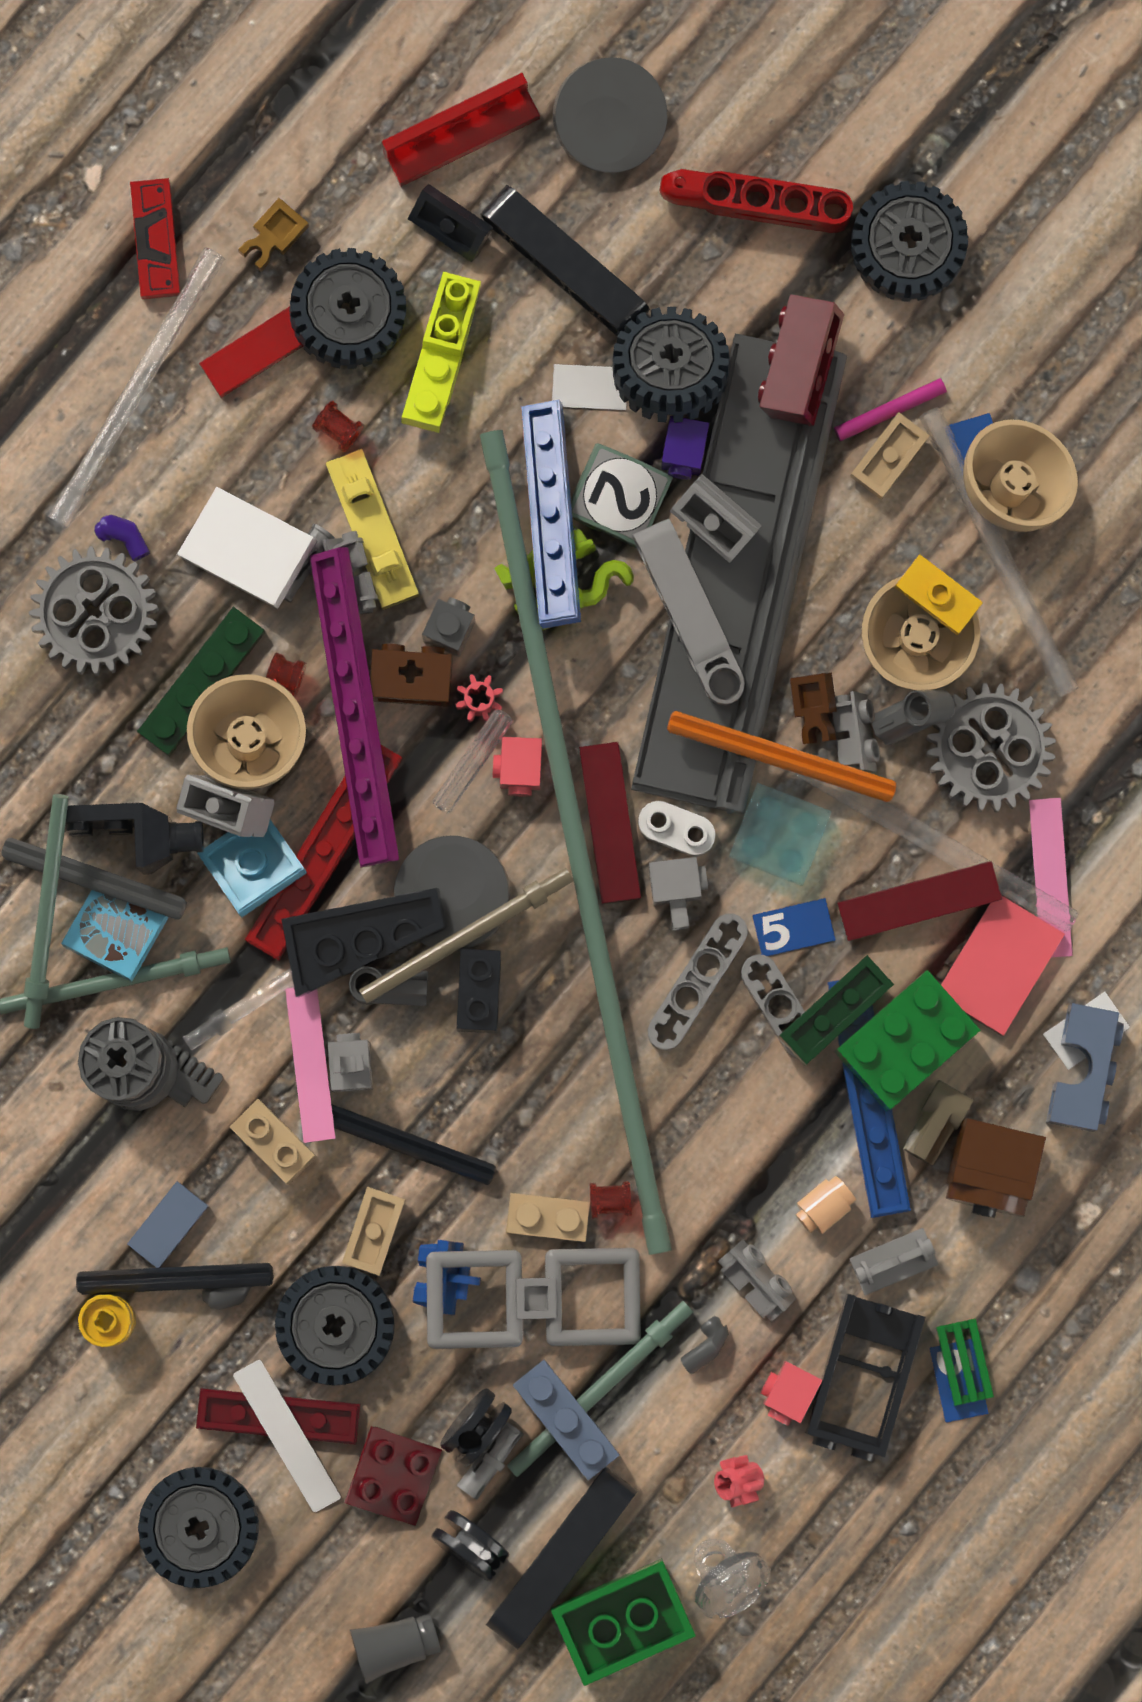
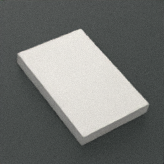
[177,487,317,609]

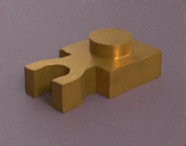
[238,198,309,272]

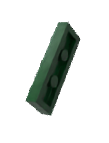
[778,955,894,1066]

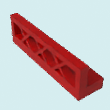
[381,73,540,187]

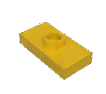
[894,554,983,636]

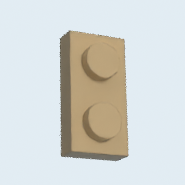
[850,412,930,500]
[342,1187,406,1276]
[506,1193,590,1242]

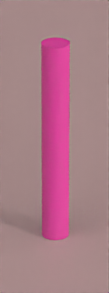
[834,378,947,442]

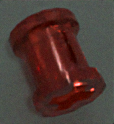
[312,401,364,452]
[589,1181,632,1219]

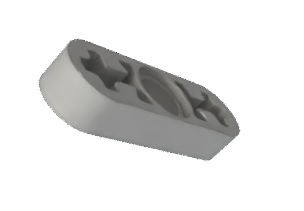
[741,954,805,1059]

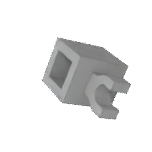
[648,857,708,931]
[328,1033,373,1092]

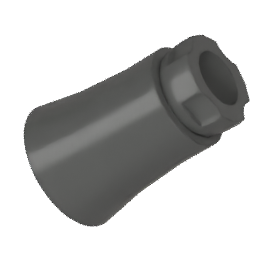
[350,1614,441,1684]

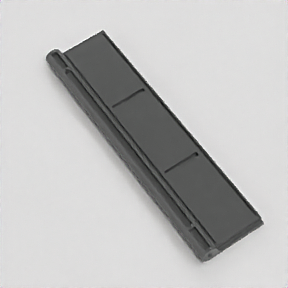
[631,333,847,814]

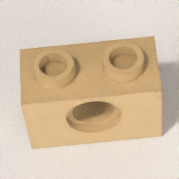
[230,1099,317,1185]

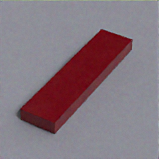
[579,742,641,904]
[837,860,1002,941]
[196,1388,361,1445]

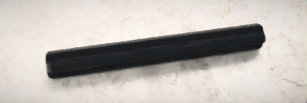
[331,1104,496,1185]
[76,1263,274,1295]

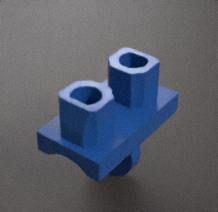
[413,1240,481,1315]

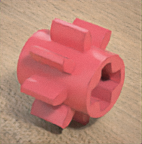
[456,674,503,724]
[714,1455,764,1507]

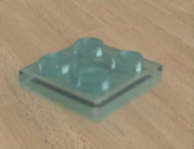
[729,783,832,887]

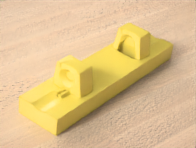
[326,449,419,610]

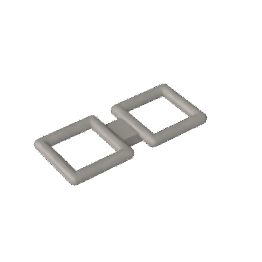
[426,1248,641,1349]

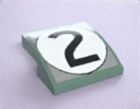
[571,443,673,548]

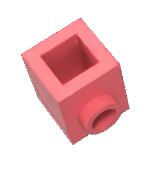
[493,737,542,797]
[760,1361,822,1426]

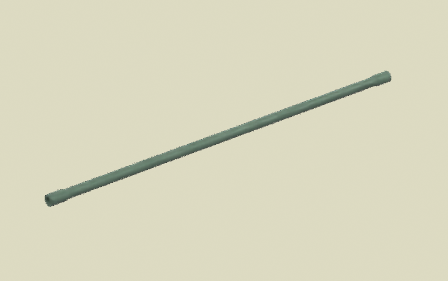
[480,430,672,1255]

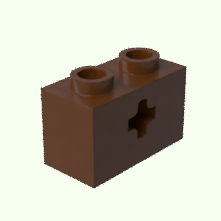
[370,644,453,707]

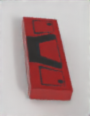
[130,178,181,300]

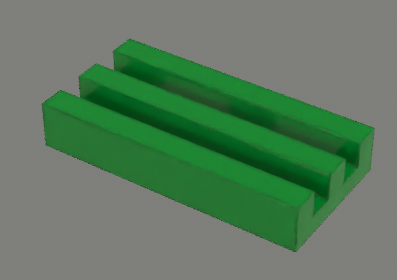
[936,1318,994,1406]

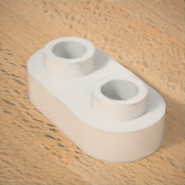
[638,801,715,856]

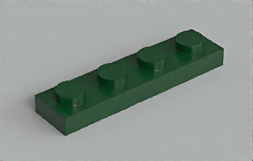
[137,606,265,757]

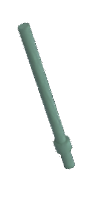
[24,794,69,1029]
[0,947,231,1015]
[507,1301,694,1477]

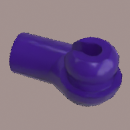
[94,514,150,561]

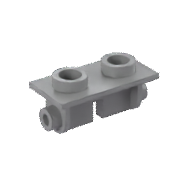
[322,531,378,614]
[832,691,880,773]
[849,1228,939,1296]
[718,1239,796,1322]

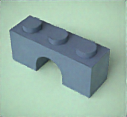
[1046,1003,1124,1132]
[513,1359,620,1480]

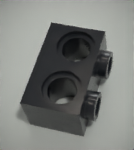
[456,949,502,1034]

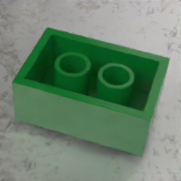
[834,970,981,1112]
[551,1558,696,1686]

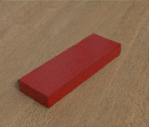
[199,306,304,398]

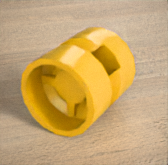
[78,1294,136,1347]

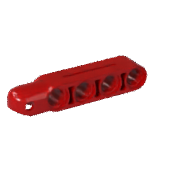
[659,169,853,233]

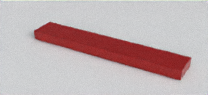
[245,745,403,961]

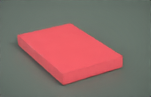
[941,895,1065,1036]

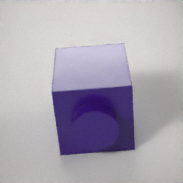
[661,416,709,480]

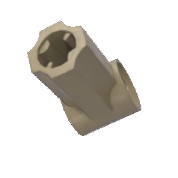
[903,1080,974,1166]

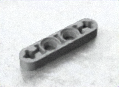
[648,914,748,1050]

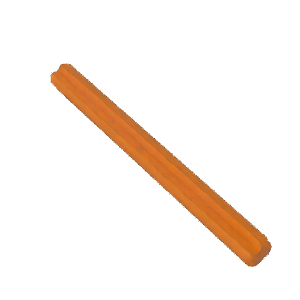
[667,711,896,802]

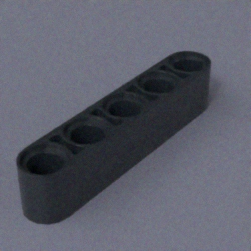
[480,185,650,336]
[486,1467,638,1650]

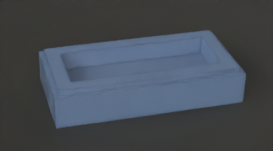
[127,1181,209,1268]

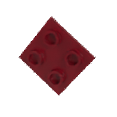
[344,1426,442,1526]

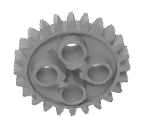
[29,546,159,676]
[926,683,1056,812]

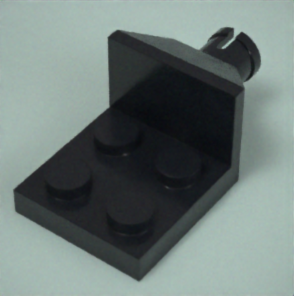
[65,803,204,875]

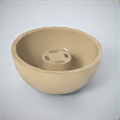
[963,420,1078,532]
[862,576,980,691]
[187,674,306,790]

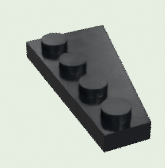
[281,888,446,998]

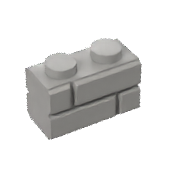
[670,474,762,563]
[176,774,274,837]

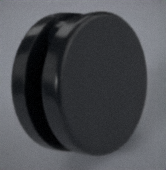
[440,1388,512,1466]
[431,1510,509,1581]

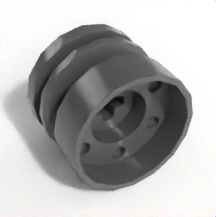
[78,1017,178,1111]

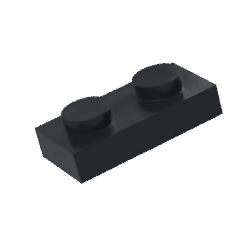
[408,184,493,262]

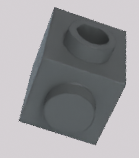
[422,597,476,657]

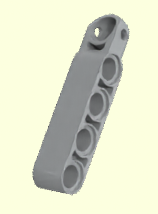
[632,518,745,706]

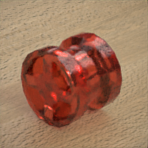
[266,652,307,698]

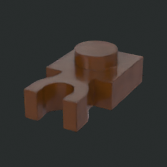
[790,672,837,744]

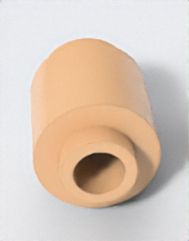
[795,1176,856,1234]

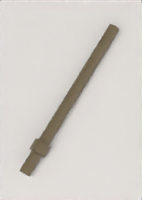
[359,868,574,1004]

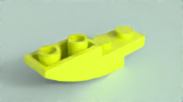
[401,272,481,433]

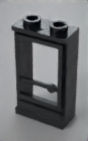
[805,1294,926,1462]

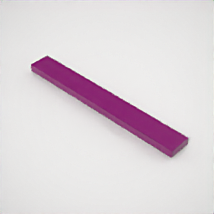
[310,547,399,868]

